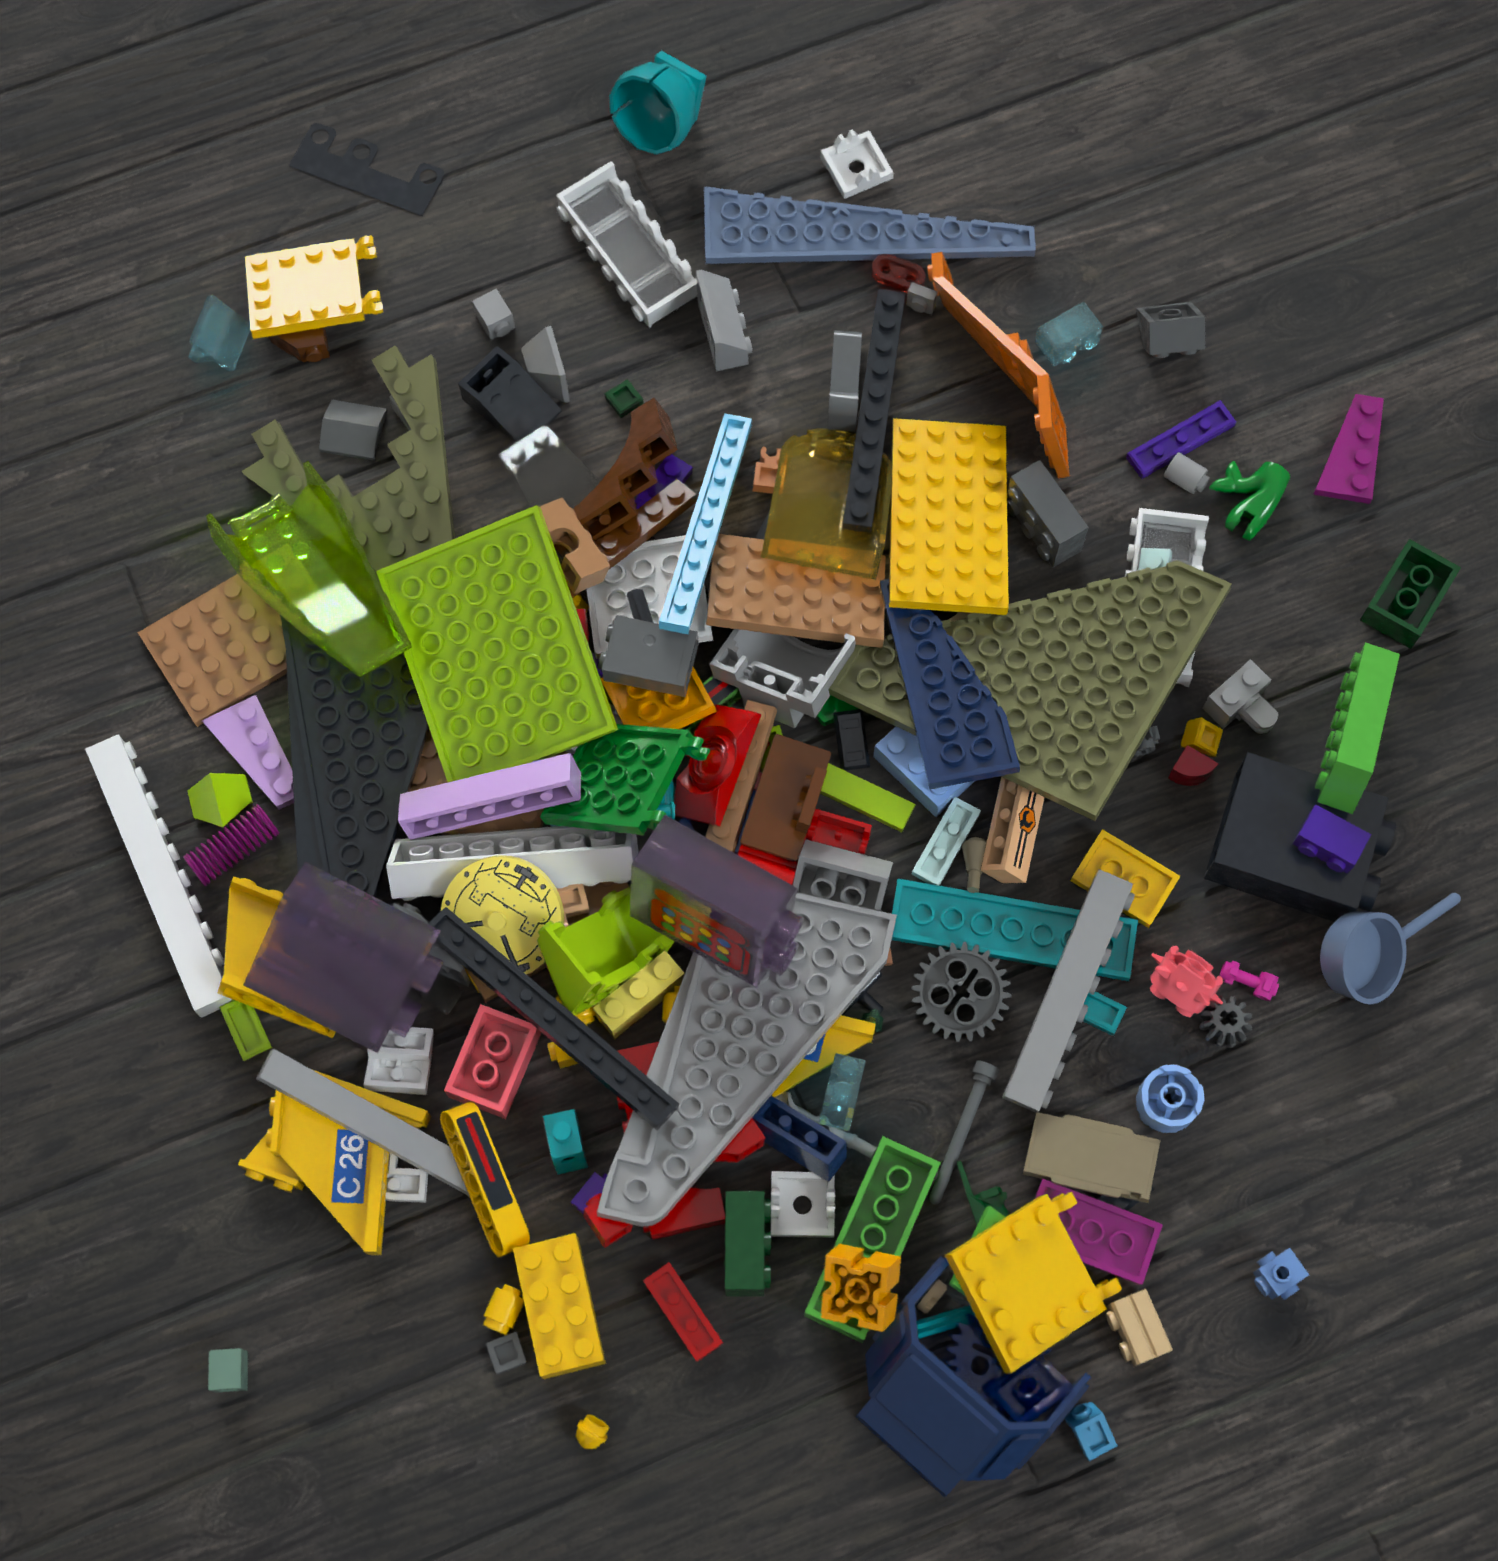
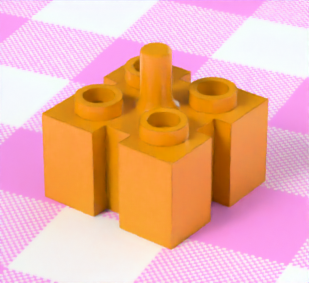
[821,1244,901,1332]

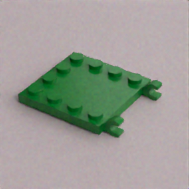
[540,724,710,835]

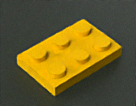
[1070,829,1181,928]

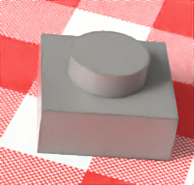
[906,282,938,315]

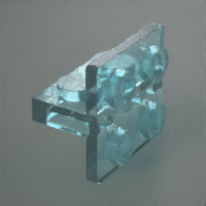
[188,295,250,371]

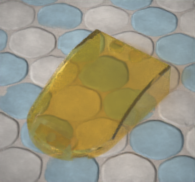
[761,429,893,580]

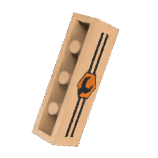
[981,777,1044,883]

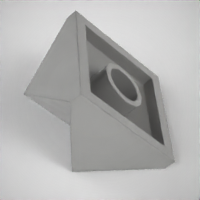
[521,326,570,403]

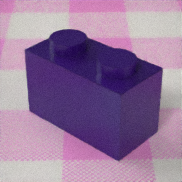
[1293,804,1371,874]

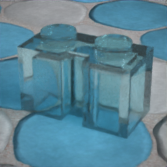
[1035,302,1103,367]
[819,1053,866,1131]

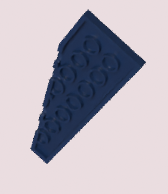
[880,579,1020,790]

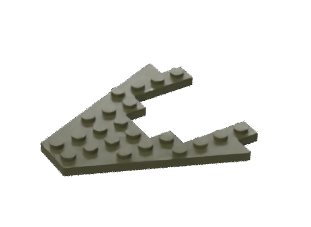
[242,345,455,571]

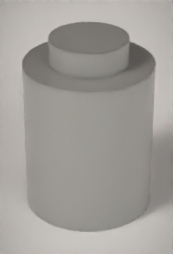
[1163,452,1210,494]

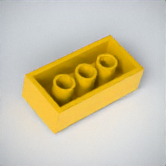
[513,1233,606,1379]

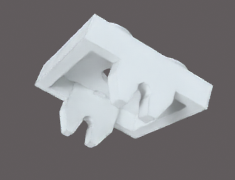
[820,130,893,199]
[771,1171,835,1238]

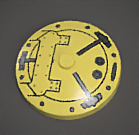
[441,855,564,974]

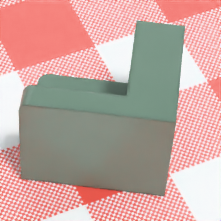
[208,1348,248,1393]

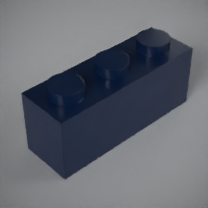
[752,1095,847,1182]

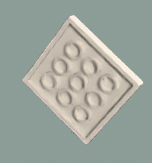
[587,535,713,659]

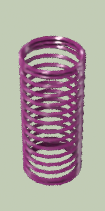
[183,804,279,886]

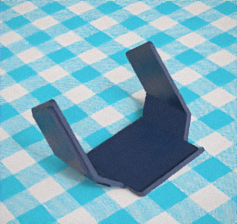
[856,1256,1091,1498]

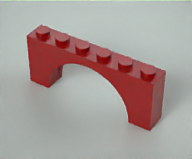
[616,1042,726,1239]

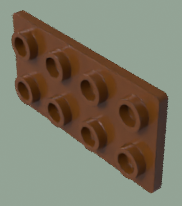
[740,734,831,862]

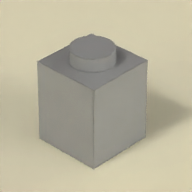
[472,289,515,340]

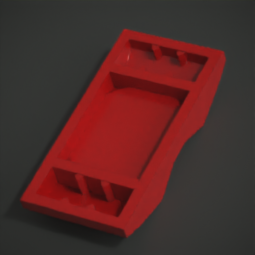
[674,704,761,827]

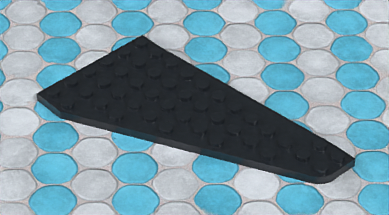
[280,593,429,940]

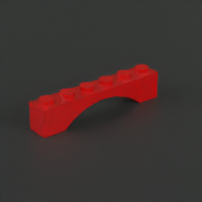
[584,1118,765,1248]

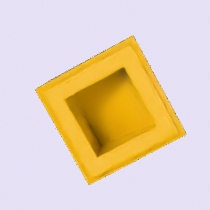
[1181,717,1223,757]

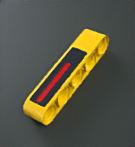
[440,1101,530,1257]

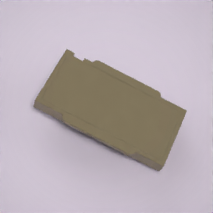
[1023,1112,1161,1203]

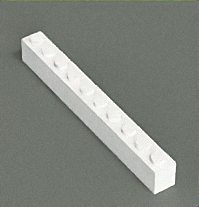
[85,734,233,1018]

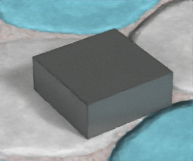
[486,1332,528,1375]

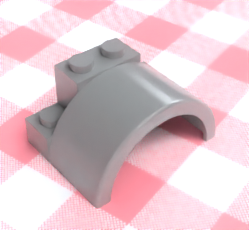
[710,629,856,728]

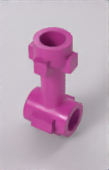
[1219,961,1279,1001]

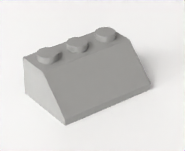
[696,270,752,371]
[792,840,893,911]

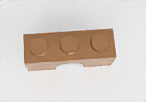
[540,498,610,594]

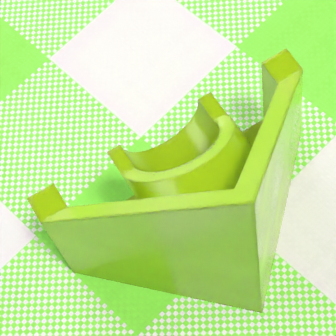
[187,773,253,827]

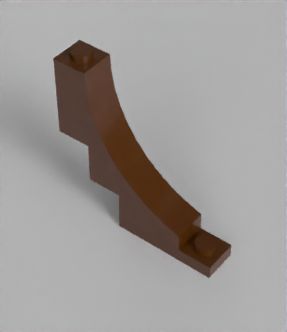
[553,397,678,558]

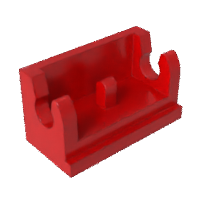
[806,809,872,855]

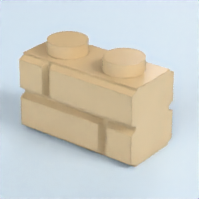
[1106,1289,1173,1367]

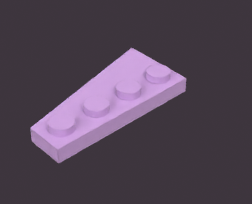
[202,695,294,810]

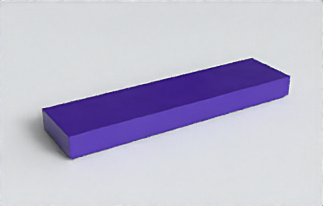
[1126,400,1236,479]

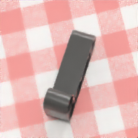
[827,330,862,432]

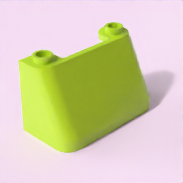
[537,887,675,1015]

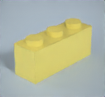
[593,951,685,1039]

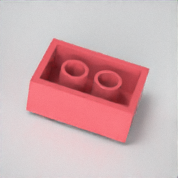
[444,1004,541,1119]

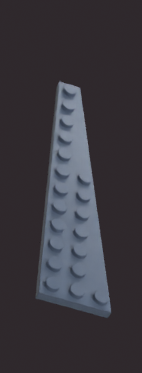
[704,187,1036,264]

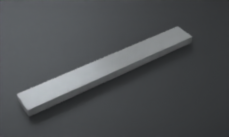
[256,1049,469,1196]

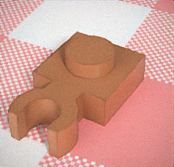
[753,447,784,494]

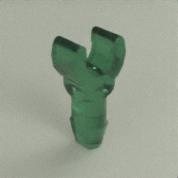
[862,1009,884,1032]

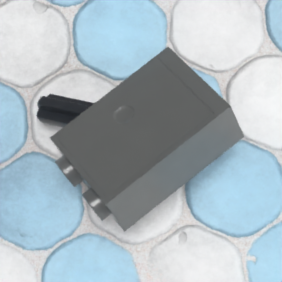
[598,588,699,697]

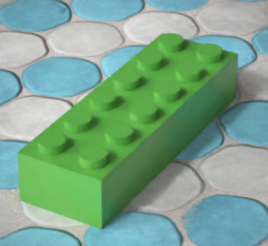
[1315,642,1400,814]
[804,1136,941,1344]

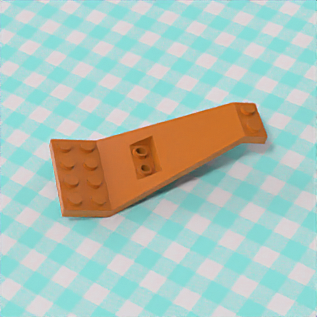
[927,252,1070,478]

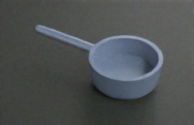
[1320,893,1461,1004]

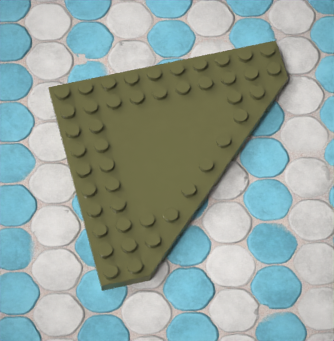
[829,560,1232,821]

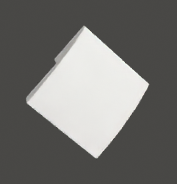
[364,1024,434,1095]

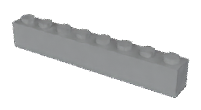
[1002,869,1135,1113]

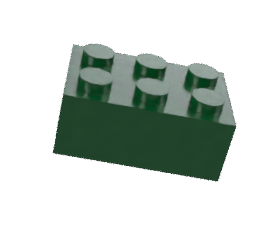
[1360,539,1461,649]
[725,1191,771,1296]

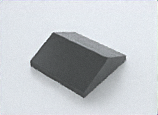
[319,400,387,461]

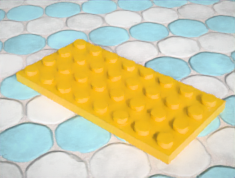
[889,418,1009,615]

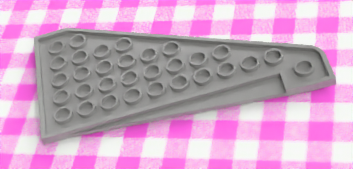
[597,875,897,1226]

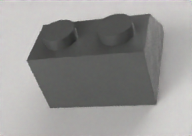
[1137,302,1205,358]

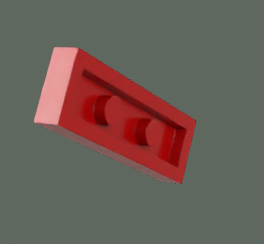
[643,1262,723,1362]

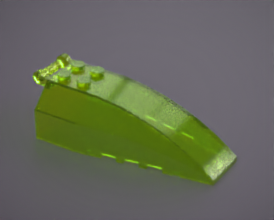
[206,461,412,677]

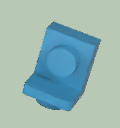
[1064,1402,1117,1461]

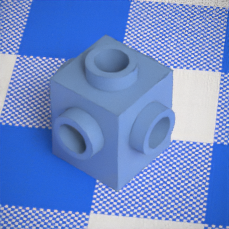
[1253,1248,1309,1300]

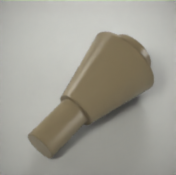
[961,837,987,893]

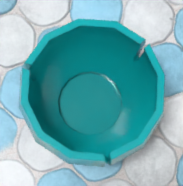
[609,51,706,154]

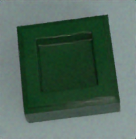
[605,379,644,418]

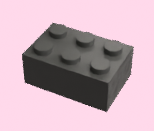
[1007,460,1089,568]

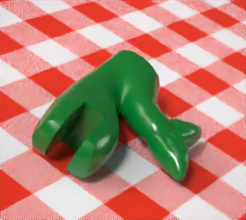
[1209,461,1290,541]

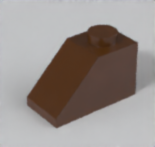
[269,327,330,362]

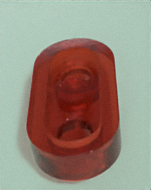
[872,254,925,293]

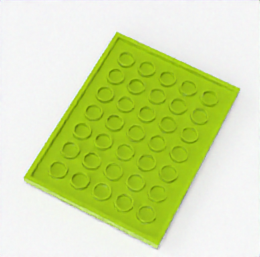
[376,505,618,782]

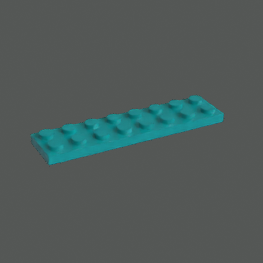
[892,879,1138,981]

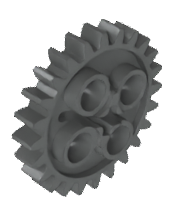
[911,942,1011,1042]

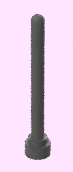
[929,1061,1000,1204]

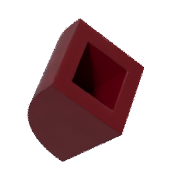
[1168,745,1219,786]

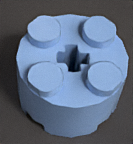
[1136,1065,1204,1133]

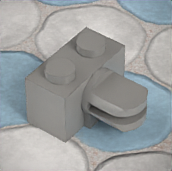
[1202,659,1278,734]

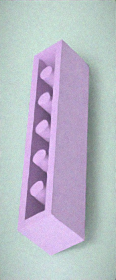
[398,753,581,840]

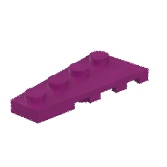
[1313,394,1384,504]

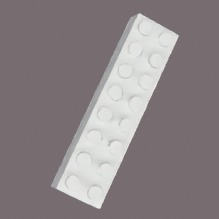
[386,826,638,900]

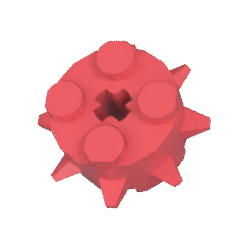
[1150,946,1223,1018]

